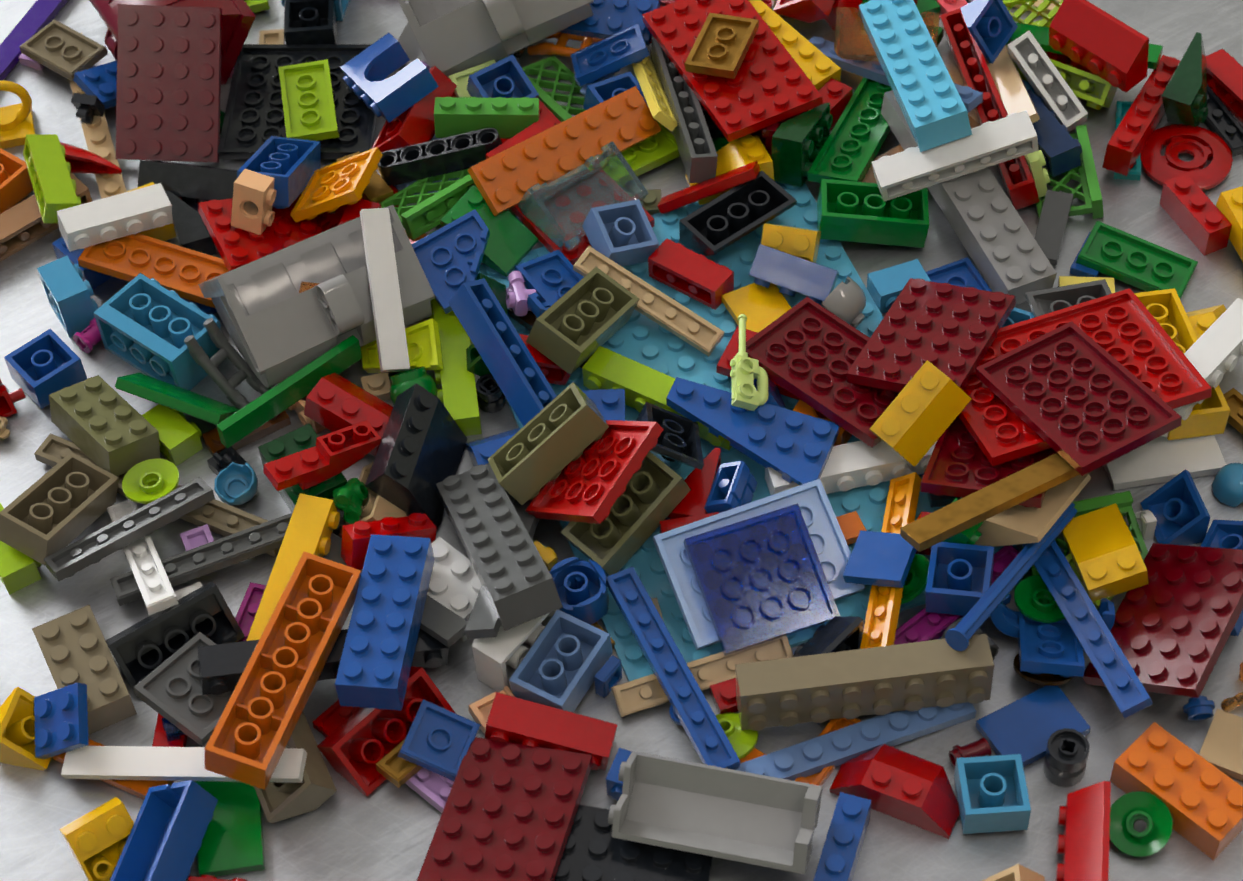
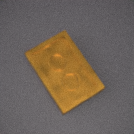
[685,13,759,79]

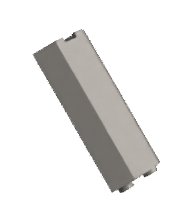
[608,751,823,874]

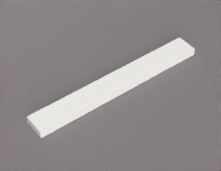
[61,746,307,783]

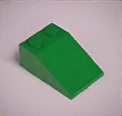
[441,185,538,277]

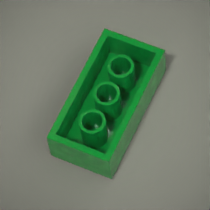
[817,179,929,248]

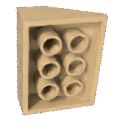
[975,473,1091,547]

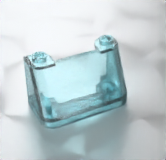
[518,141,649,250]

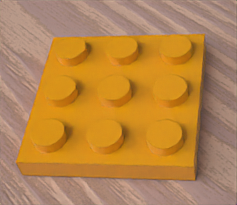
[290,147,383,222]

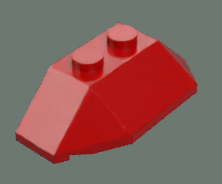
[829,744,960,839]

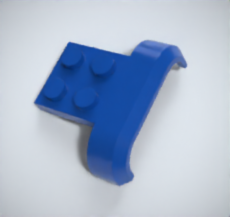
[514,249,618,318]
[991,598,1116,677]

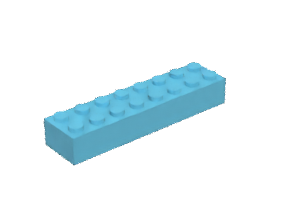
[859,0,972,152]

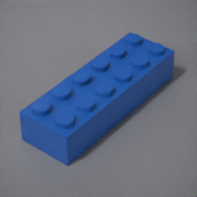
[335,534,435,710]

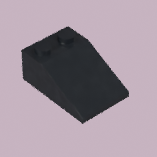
[636,402,704,470]

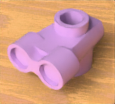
[506,271,537,316]

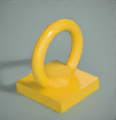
[0,80,36,149]

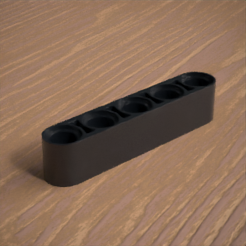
[377,128,502,186]

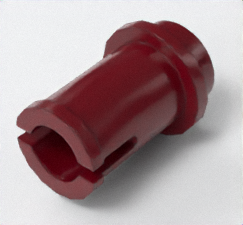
[948,738,992,768]

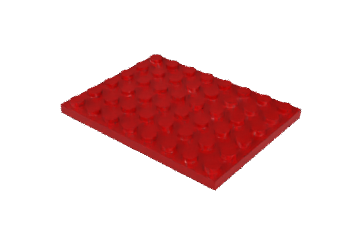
[958,288,1212,466]

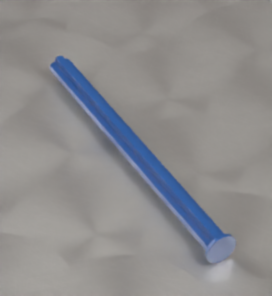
[945,502,1077,651]

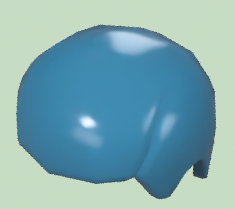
[214,462,258,506]
[1211,463,1243,507]

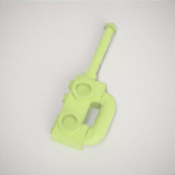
[730,314,769,411]

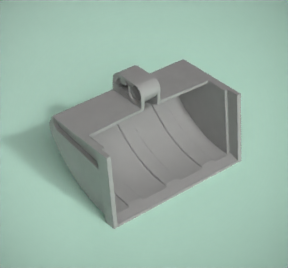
[398,0,594,78]
[198,205,435,388]

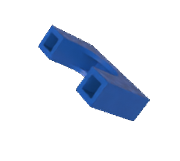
[340,33,439,122]

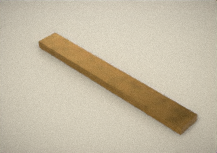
[900,453,1080,552]

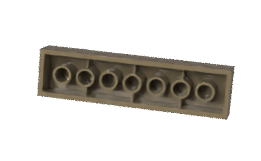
[735,634,994,731]

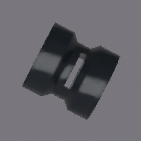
[476,374,506,413]

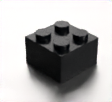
[284,0,338,44]

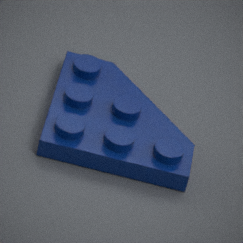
[411,209,490,314]

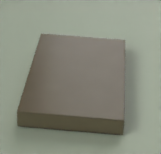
[19,19,108,82]

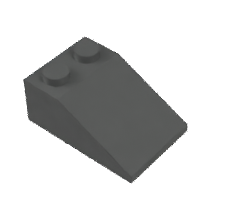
[1025,279,1112,317]

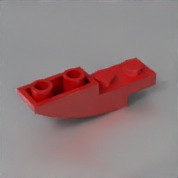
[263,420,382,491]

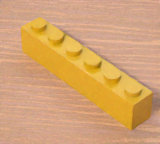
[246,493,340,641]

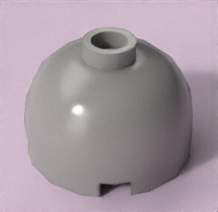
[822,276,866,328]

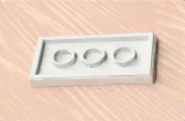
[1104,435,1226,490]

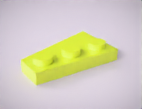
[361,318,443,373]

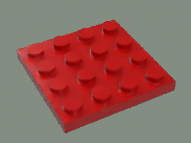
[198,194,322,272]
[525,420,664,524]

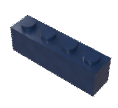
[1005,89,1082,177]

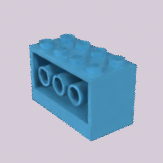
[93,273,221,391]

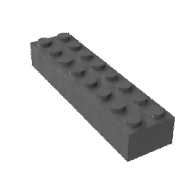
[436,463,563,631]

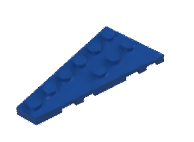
[666,377,840,485]

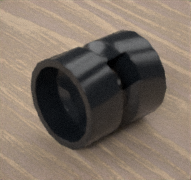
[1043,728,1090,787]

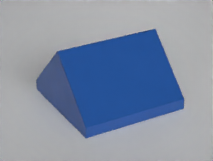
[960,0,1018,63]
[1140,469,1211,546]

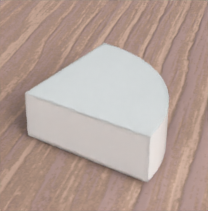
[1134,510,1157,540]

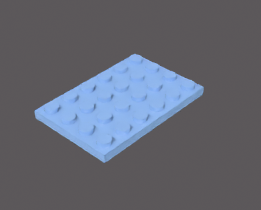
[653,479,866,650]

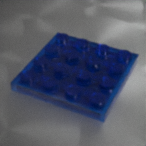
[683,504,840,656]

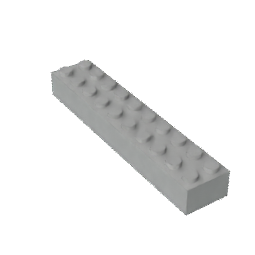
[881,91,1057,305]

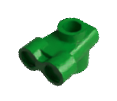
[333,478,369,524]

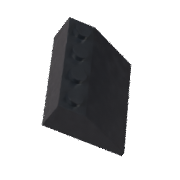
[365,383,468,529]

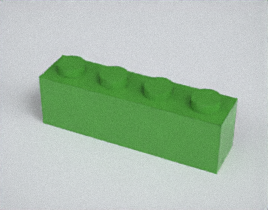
[434,97,540,139]

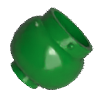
[390,366,437,405]

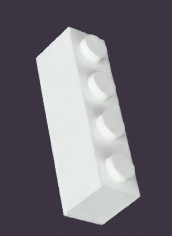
[1007,31,1088,132]
[57,183,173,252]

